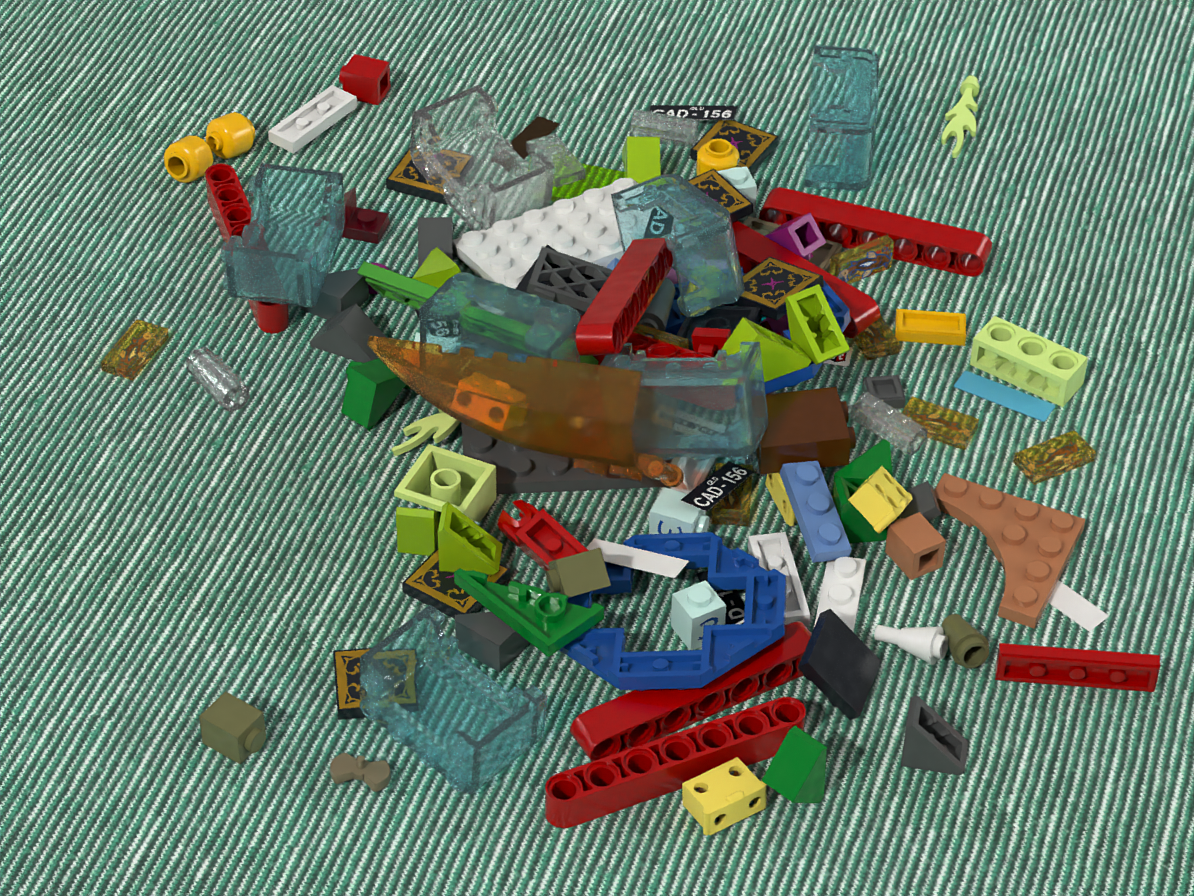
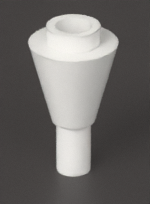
[874,625,949,665]

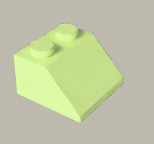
[394,444,496,522]

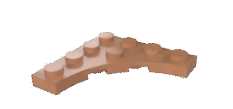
[934,473,1086,629]

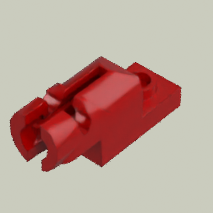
[497,499,589,571]

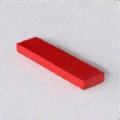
[995,643,1160,692]

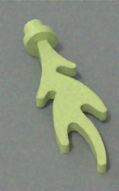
[941,76,980,158]
[391,377,508,456]

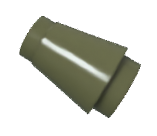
[941,614,989,668]

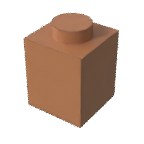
[885,512,946,580]

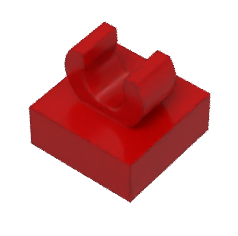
[691,327,731,361]

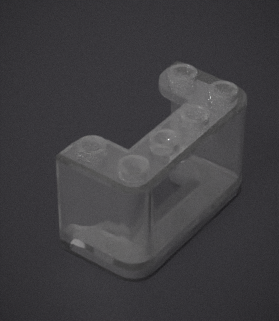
[410,85,556,231]

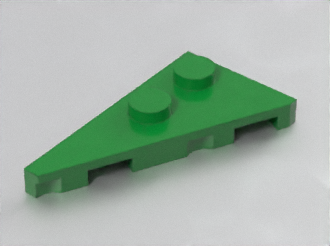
[454,568,605,657]

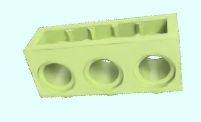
[970,316,1088,407]

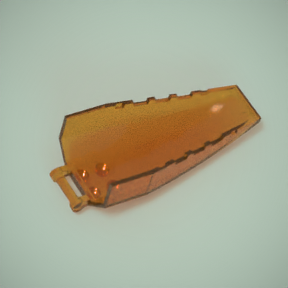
[367,336,684,487]

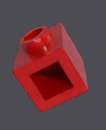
[339,54,391,105]

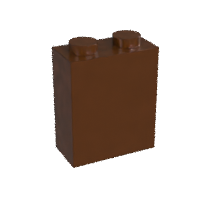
[748,387,856,474]

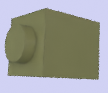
[546,548,611,598]
[199,691,266,765]

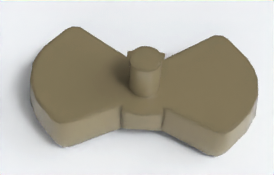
[330,752,392,792]

